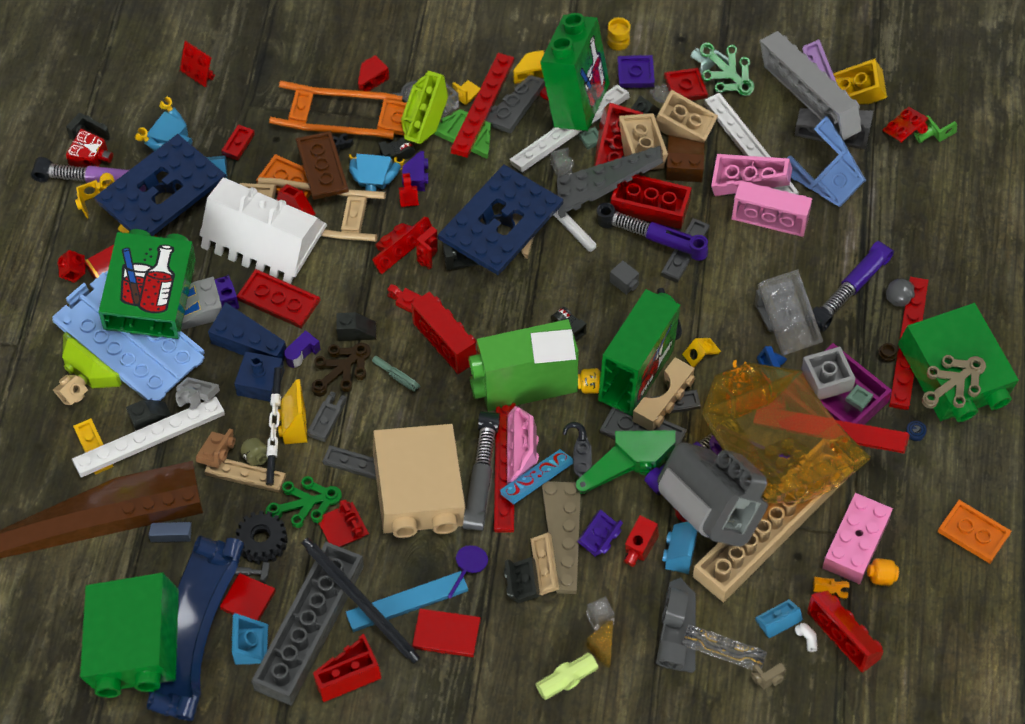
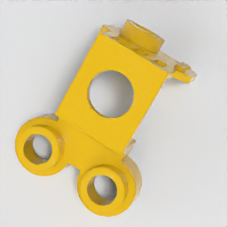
[75,173,115,219]

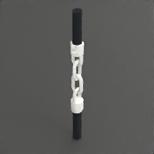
[266,367,282,486]

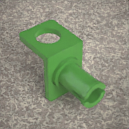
[914,115,957,143]

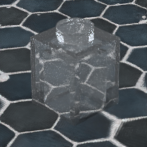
[587,597,615,632]

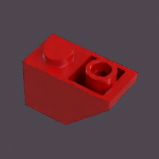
[277,184,315,216]

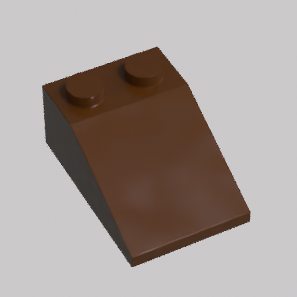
[666,135,704,182]

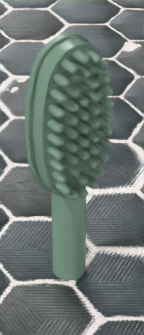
[372,356,421,392]

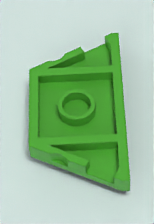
[434,109,491,159]

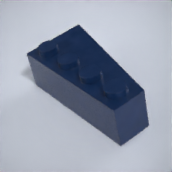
[208,302,286,361]

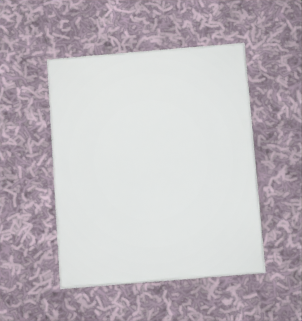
[531,329,576,363]

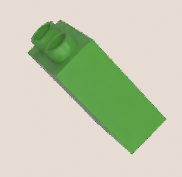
[469,319,579,412]

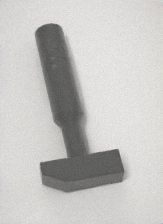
[234,562,270,583]

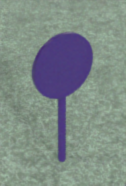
[448,545,488,598]

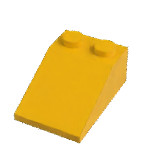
[833,59,887,104]
[278,379,308,445]

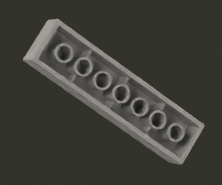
[760,31,861,141]

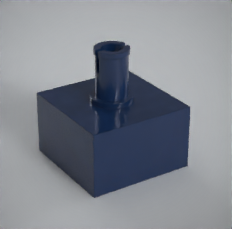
[234,351,285,402]

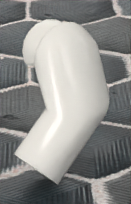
[795,623,818,652]

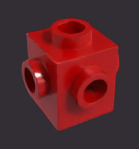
[57,250,86,283]

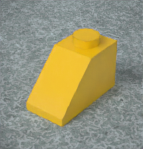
[513,50,544,84]

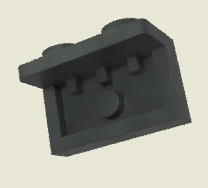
[504,557,540,603]

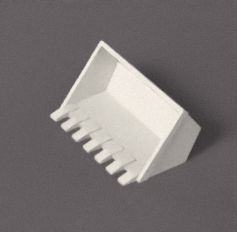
[199,177,327,284]

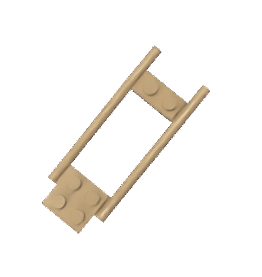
[240,177,386,242]

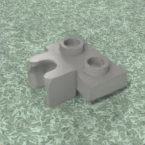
[176,377,220,410]

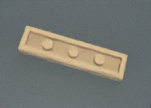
[205,459,286,493]

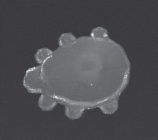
[650,84,670,103]

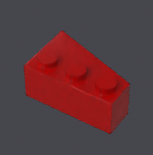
[313,633,382,702]

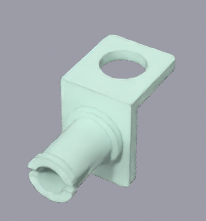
[691,48,729,75]

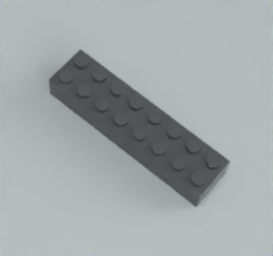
[252,542,364,706]

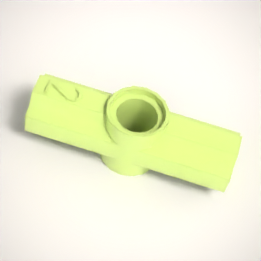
[536,652,598,700]

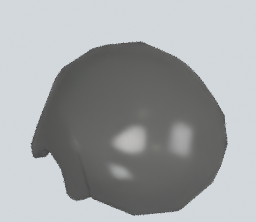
[886,278,915,307]

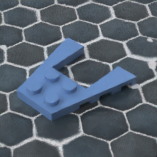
[787,116,866,207]

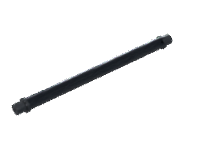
[302,537,420,664]

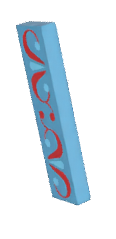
[500,449,573,504]

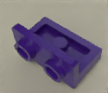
[577,509,623,556]

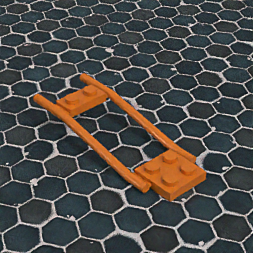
[269,81,407,140]

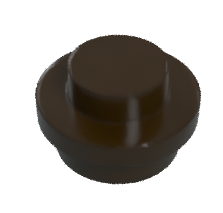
[878,343,898,362]

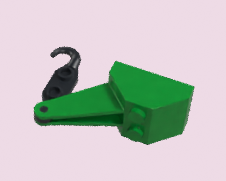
[563,422,675,494]

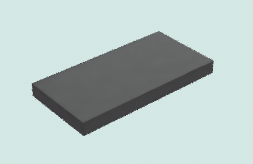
[600,407,687,460]

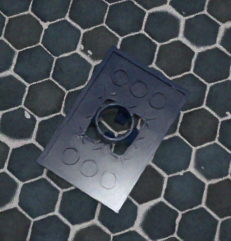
[94,134,227,236]
[438,164,564,275]

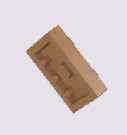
[196,429,236,468]

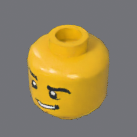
[578,368,601,394]

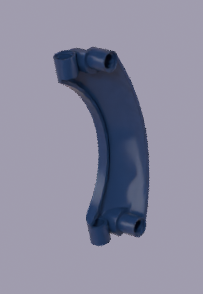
[146,536,244,721]

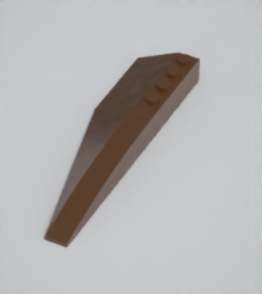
[0,461,203,559]

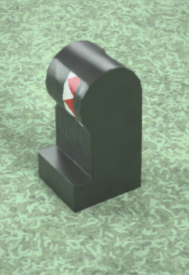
[379,138,415,163]
[551,307,587,342]

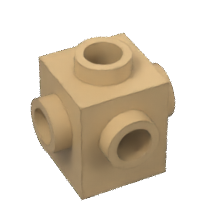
[53,375,88,405]

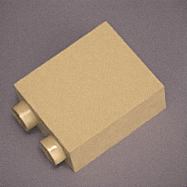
[373,424,465,538]

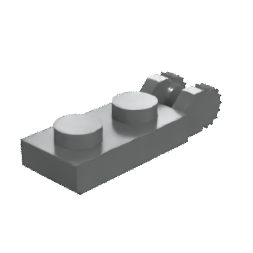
[307,391,347,442]

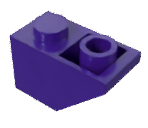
[402,151,428,191]

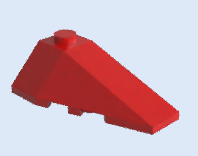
[594,103,643,166]

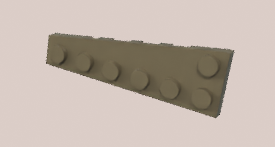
[542,481,581,594]

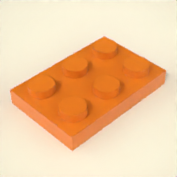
[256,154,311,199]
[938,500,1012,564]

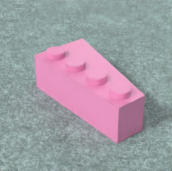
[711,154,792,196]

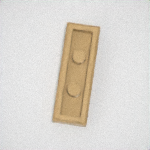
[531,533,559,595]

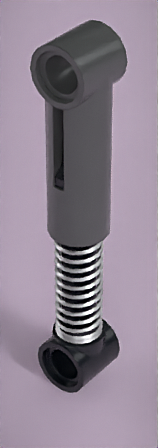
[463,411,500,531]

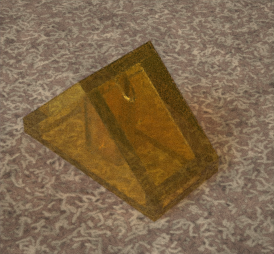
[587,621,613,667]

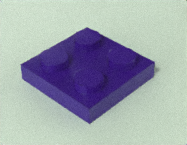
[617,55,655,88]

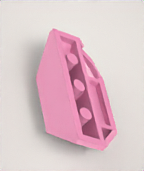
[507,406,539,484]

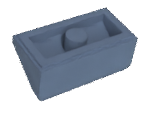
[149,522,192,542]

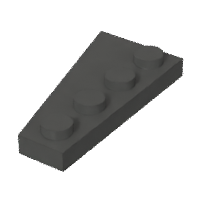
[486,75,545,134]

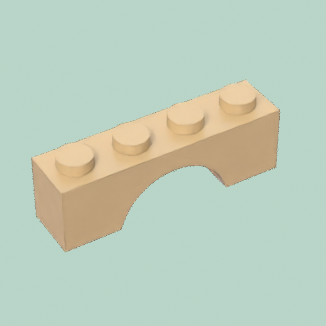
[632,357,695,431]

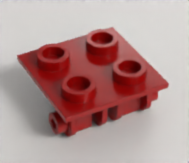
[180,41,215,87]
[882,107,928,142]
[317,500,369,547]

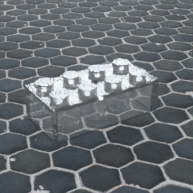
[757,269,823,356]

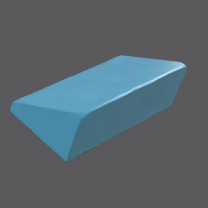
[755,599,803,638]

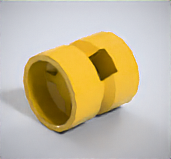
[607,17,631,51]

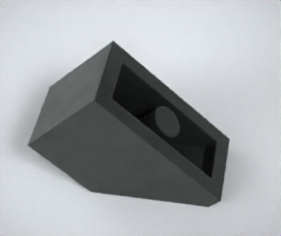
[336,312,376,341]
[126,399,172,431]

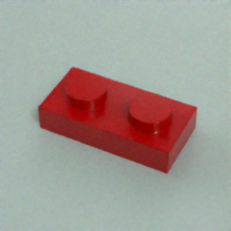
[221,124,255,160]

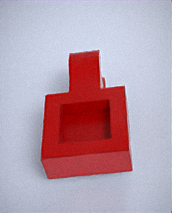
[399,173,419,207]
[387,284,421,313]

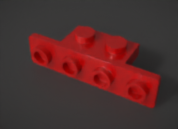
[372,217,432,274]

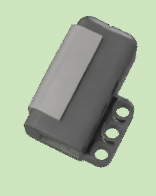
[657,442,768,546]

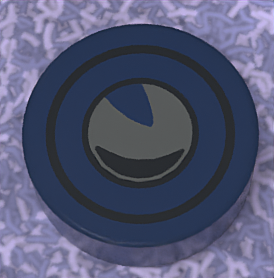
[906,421,927,441]

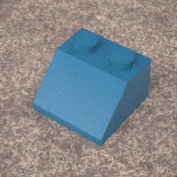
[662,521,697,574]

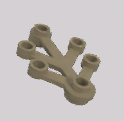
[922,355,986,409]

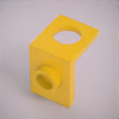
[452,80,480,105]
[682,338,721,367]

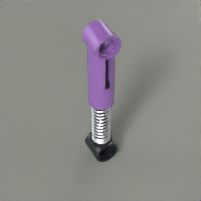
[31,157,146,192]

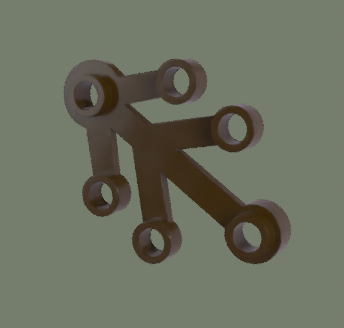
[311,343,371,397]

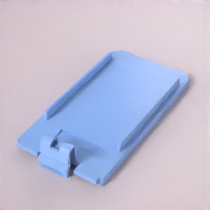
[52,271,205,401]

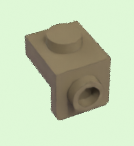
[751,663,786,690]

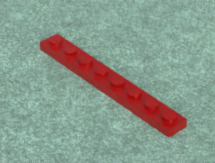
[451,53,514,158]
[889,277,929,410]

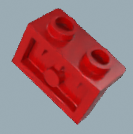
[416,226,438,270]

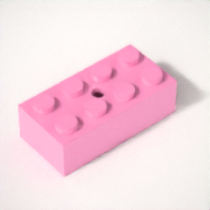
[732,181,812,237]
[822,493,893,584]

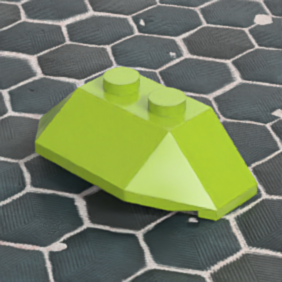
[401,71,448,144]
[62,332,122,388]

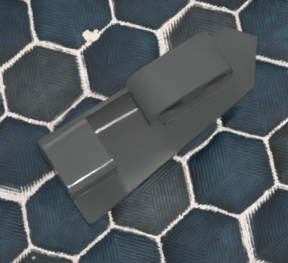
[656,578,696,672]

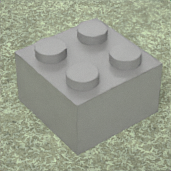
[801,347,855,401]

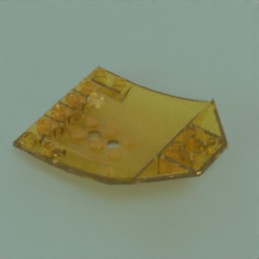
[702,363,870,503]

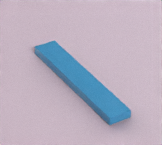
[346,571,468,632]

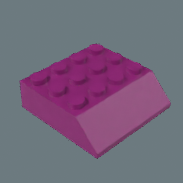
[781,343,892,448]

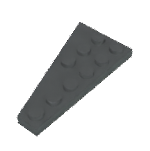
[557,146,663,218]

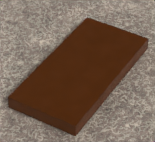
[296,131,349,200]

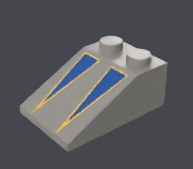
[181,277,222,330]

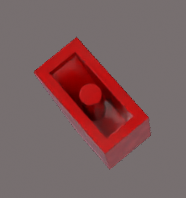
[358,55,389,92]

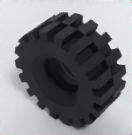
[235,511,288,565]

